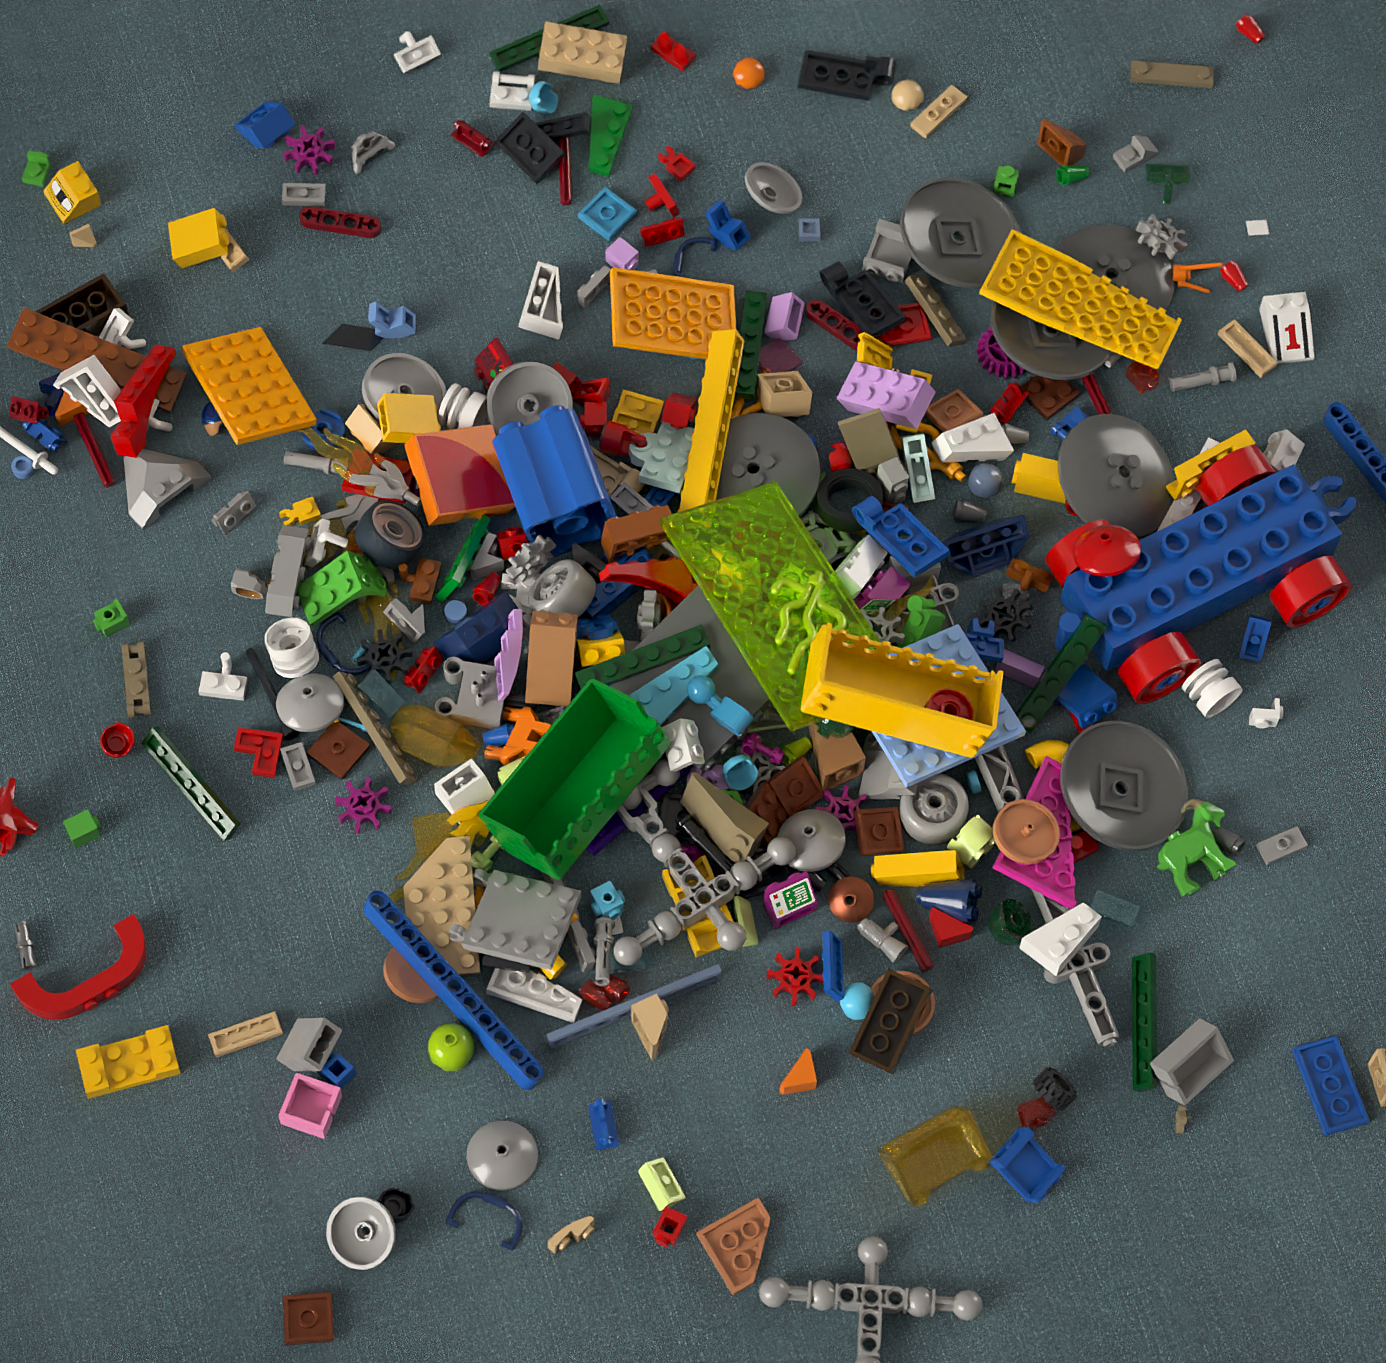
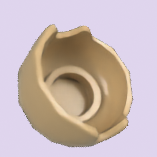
[892,79,924,111]

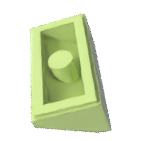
[733,896,758,947]
[638,1157,686,1211]

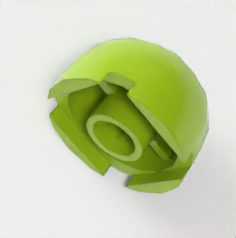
[428,1023,474,1071]

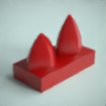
[650,32,696,72]

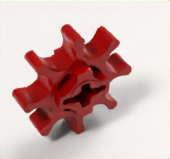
[766,947,824,1006]

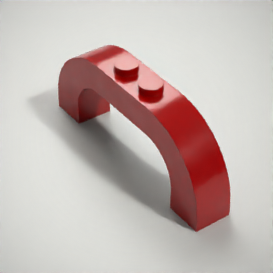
[10,914,147,1020]

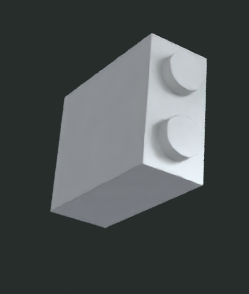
[276,1018,342,1071]

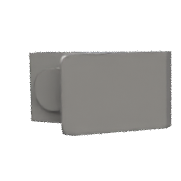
[1113,135,1159,173]
[470,532,504,580]
[383,598,425,644]

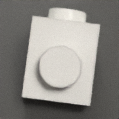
[1249,698,1283,728]

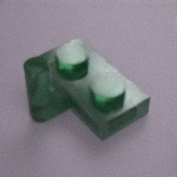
[1145,164,1190,204]

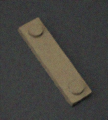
[1130,60,1214,88]

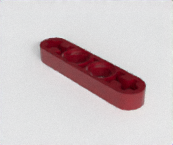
[299,207,381,238]
[806,299,863,351]

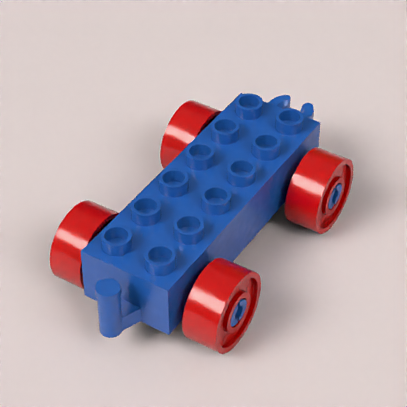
[1045,446,1357,704]

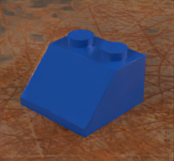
[234,101,295,149]

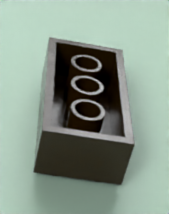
[35,273,129,336]
[848,968,933,1075]

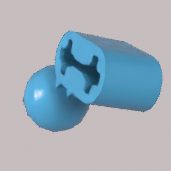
[687,675,754,736]

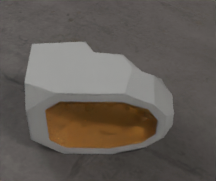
[231,568,268,599]

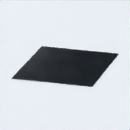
[323,324,384,351]

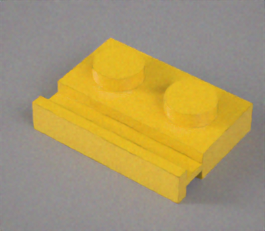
[857,332,893,370]

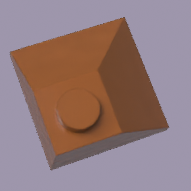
[1037,118,1086,166]

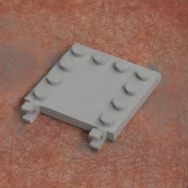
[449,869,582,970]

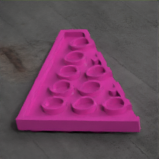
[992,756,1077,909]

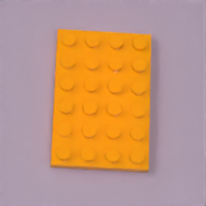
[610,267,736,359]
[182,327,317,445]

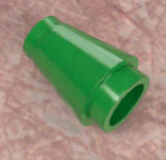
[1056,165,1089,186]

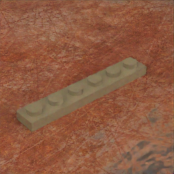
[333,671,416,786]

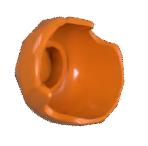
[733,57,765,89]

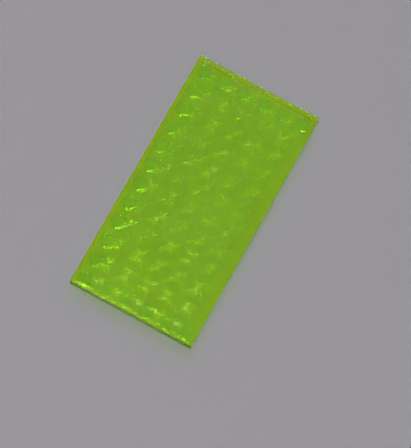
[660,481,888,732]

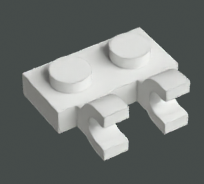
[501,573,540,617]

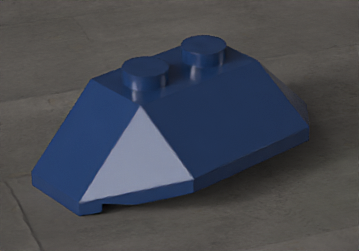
[942,515,1030,576]
[433,590,518,664]

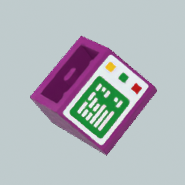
[849,567,911,615]
[763,872,818,930]

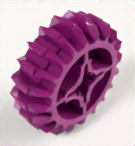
[976,327,1024,379]

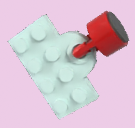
[599,420,694,493]

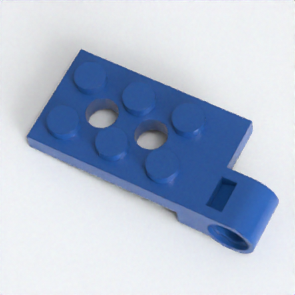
[852,496,950,578]

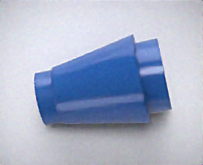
[483,723,514,745]

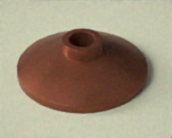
[828,876,874,923]

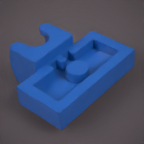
[964,618,1004,663]

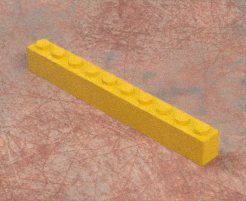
[677,329,744,530]

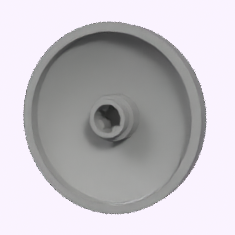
[362,353,447,421]
[486,361,573,435]

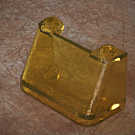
[877,1106,993,1206]

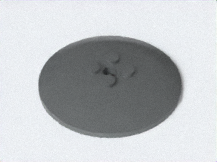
[900,178,1021,288]
[1056,224,1174,310]
[990,301,1112,380]
[712,413,821,535]
[1058,414,1174,538]
[1060,721,1188,851]

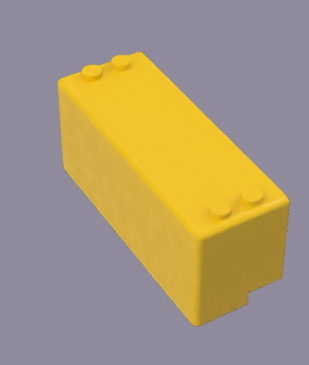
[801,623,1004,758]

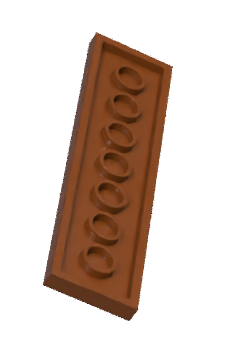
[7,308,187,413]

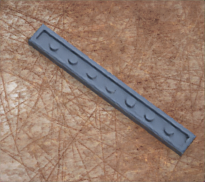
[546,964,722,1049]

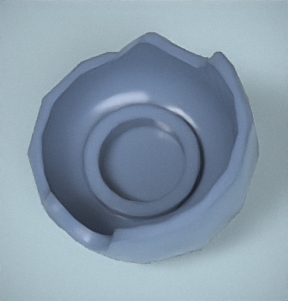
[968,463,1002,498]

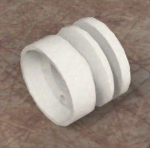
[437,383,487,430]
[265,617,319,678]
[1182,659,1243,718]

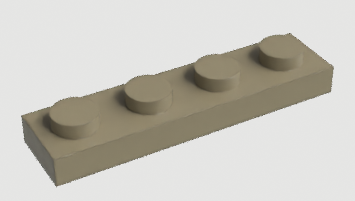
[905,274,967,347]

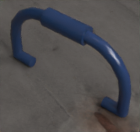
[673,237,717,277]
[316,612,374,675]
[445,1191,523,1250]

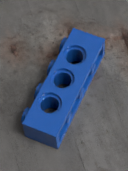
[581,548,654,620]

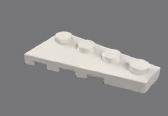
[486,968,582,1023]

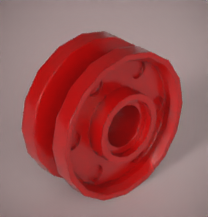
[924,688,974,720]

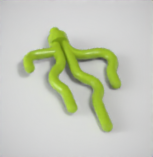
[771,571,847,675]

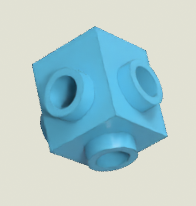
[590,881,626,920]

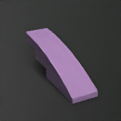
[494,609,523,702]

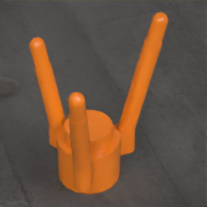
[1172,262,1223,293]

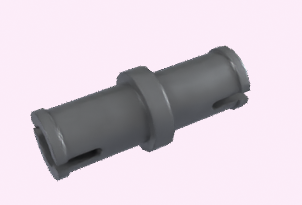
[13,921,37,970]

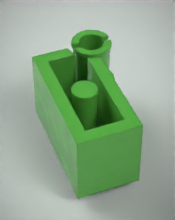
[896,595,946,648]

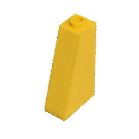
[871,850,965,887]

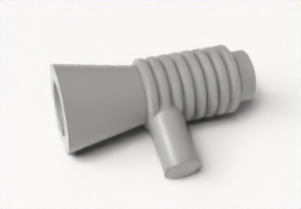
[857,918,908,964]

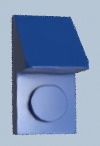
[1239,614,1272,663]

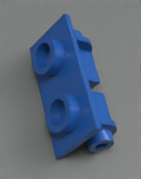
[23,419,68,452]
[588,1098,619,1150]

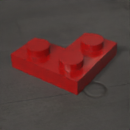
[234,727,283,778]

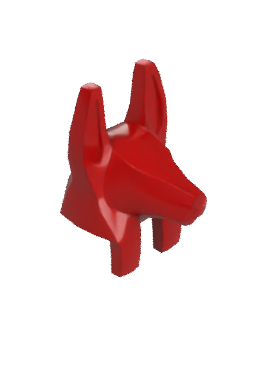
[0,777,39,857]

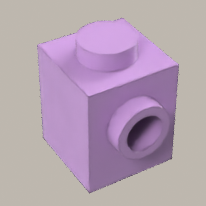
[605,237,639,270]

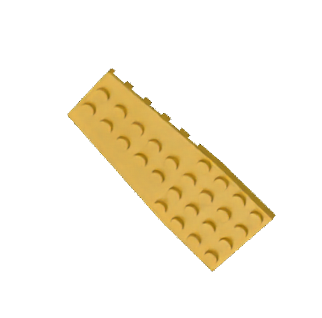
[979,229,1182,369]

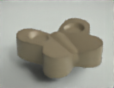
[1175,1105,1191,1134]

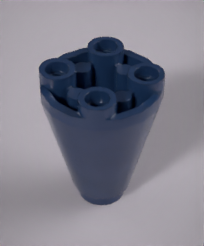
[916,878,982,924]

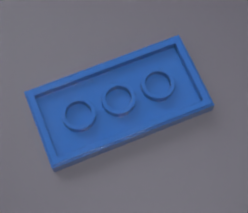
[1292,1035,1370,1136]

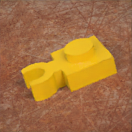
[279,496,321,526]

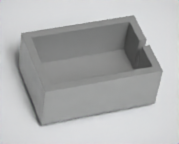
[1150,1018,1234,1106]

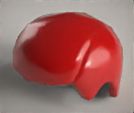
[829,442,853,472]
[100,722,135,758]

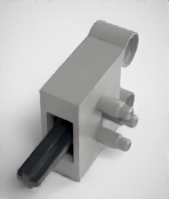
[435,657,538,729]

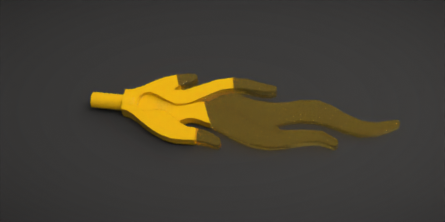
[389,800,489,903]

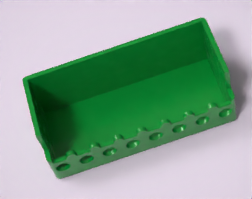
[478,679,671,880]

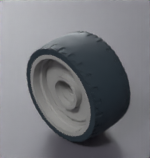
[355,500,426,569]

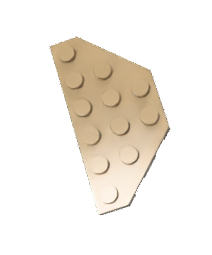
[403,836,480,975]

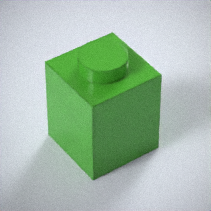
[63,809,101,849]

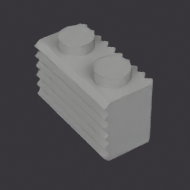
[877,457,909,504]

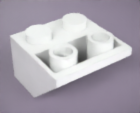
[434,759,495,824]

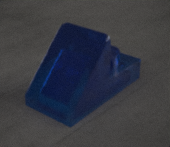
[39,372,64,417]

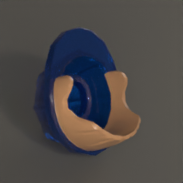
[201,402,224,436]

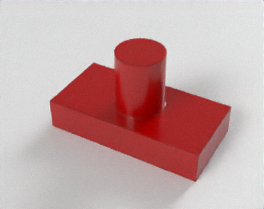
[644,173,680,217]
[1071,830,1099,864]

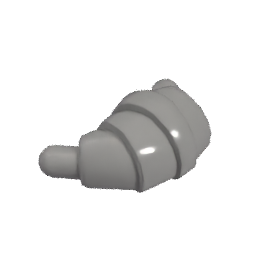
[352,131,395,174]

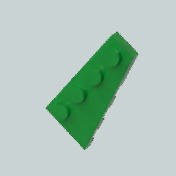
[589,95,633,177]
[434,514,490,603]

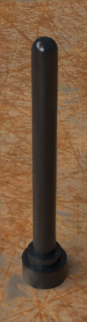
[246,648,301,741]

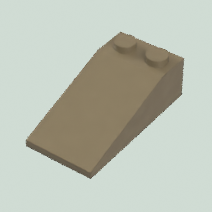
[838,408,903,477]
[680,772,769,863]

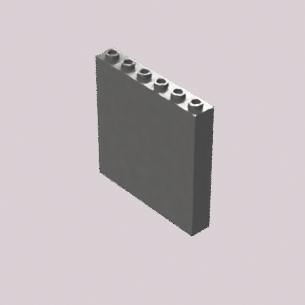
[609,585,797,774]

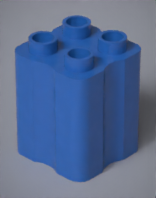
[492,405,617,557]

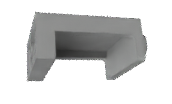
[862,219,912,283]

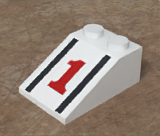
[1259,292,1314,364]

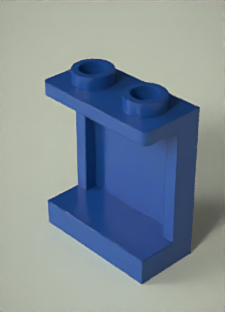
[1053,664,1119,729]
[989,1127,1066,1202]

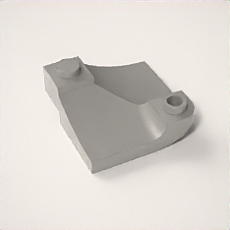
[858,732,918,800]

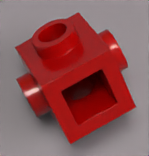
[496,527,531,560]

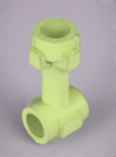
[471,835,504,872]

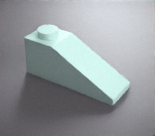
[900,433,935,503]

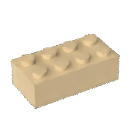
[537,21,627,84]

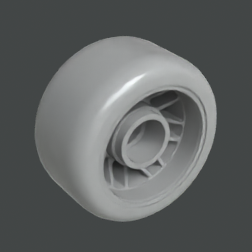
[528,559,596,617]
[899,773,969,844]

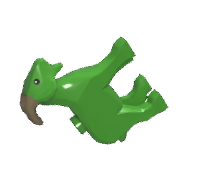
[1157,799,1237,897]

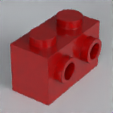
[661,392,699,429]

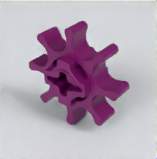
[283,126,335,175]
[335,777,392,834]
[815,785,866,834]

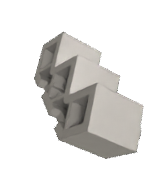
[265,525,312,617]

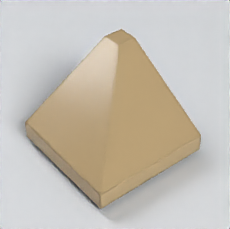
[69,224,97,247]

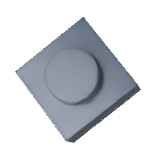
[798,218,820,241]

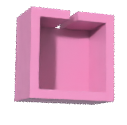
[278,1073,342,1139]

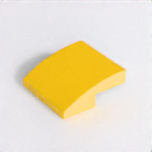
[612,389,665,434]

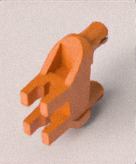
[484,706,551,766]

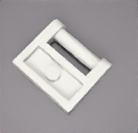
[490,72,535,111]

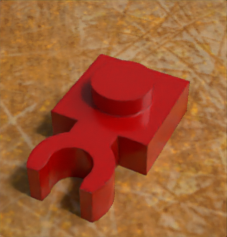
[658,146,696,182]

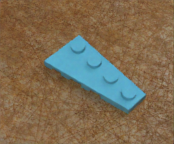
[630,646,719,726]

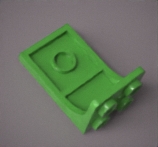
[297,551,388,626]

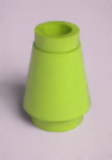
[781,737,812,766]

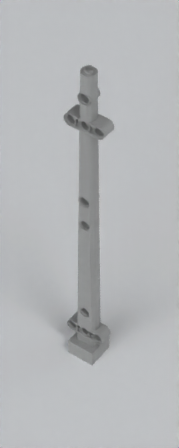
[888,548,1120,1048]

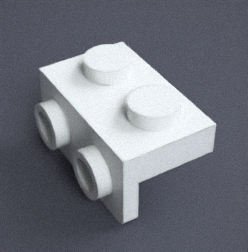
[1263,429,1305,473]
[661,718,705,772]

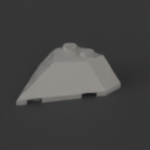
[123,449,212,529]

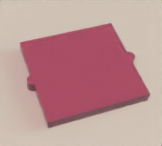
[758,338,802,373]

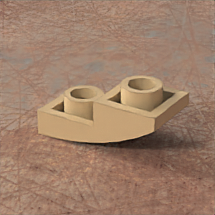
[548,1216,595,1254]

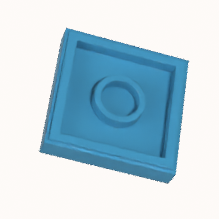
[578,187,637,241]

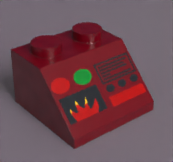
[473,338,513,394]

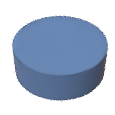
[11,456,34,479]
[444,600,467,624]

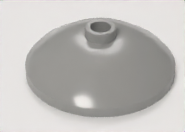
[745,162,802,214]
[276,674,344,732]
[777,809,846,872]
[467,1121,538,1191]
[326,1196,396,1270]

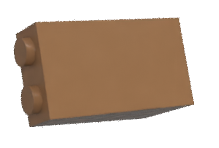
[525,611,578,707]
[806,714,866,791]

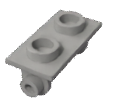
[211,491,256,534]

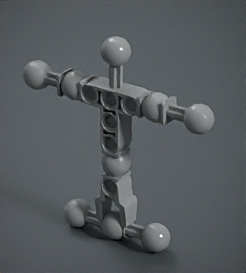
[613,758,796,966]
[759,1236,983,1363]

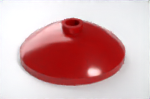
[1073,525,1141,577]

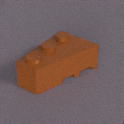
[601,505,677,564]

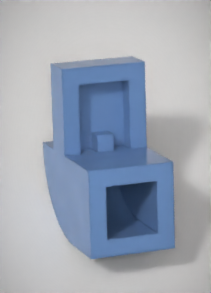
[368,302,416,338]

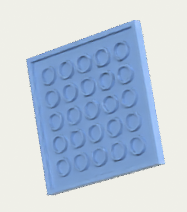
[872,624,1026,788]

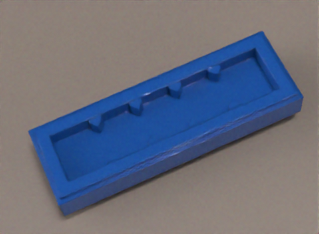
[822,930,844,1002]

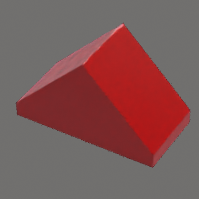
[572,378,610,406]
[929,907,974,948]

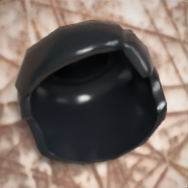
[377,1188,415,1224]

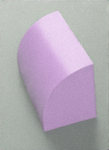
[764,292,805,341]
[995,649,1046,688]

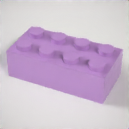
[837,361,936,429]

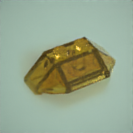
[390,705,481,768]

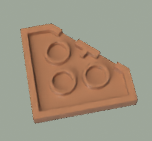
[696,1198,771,1296]

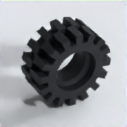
[1033,1066,1077,1111]

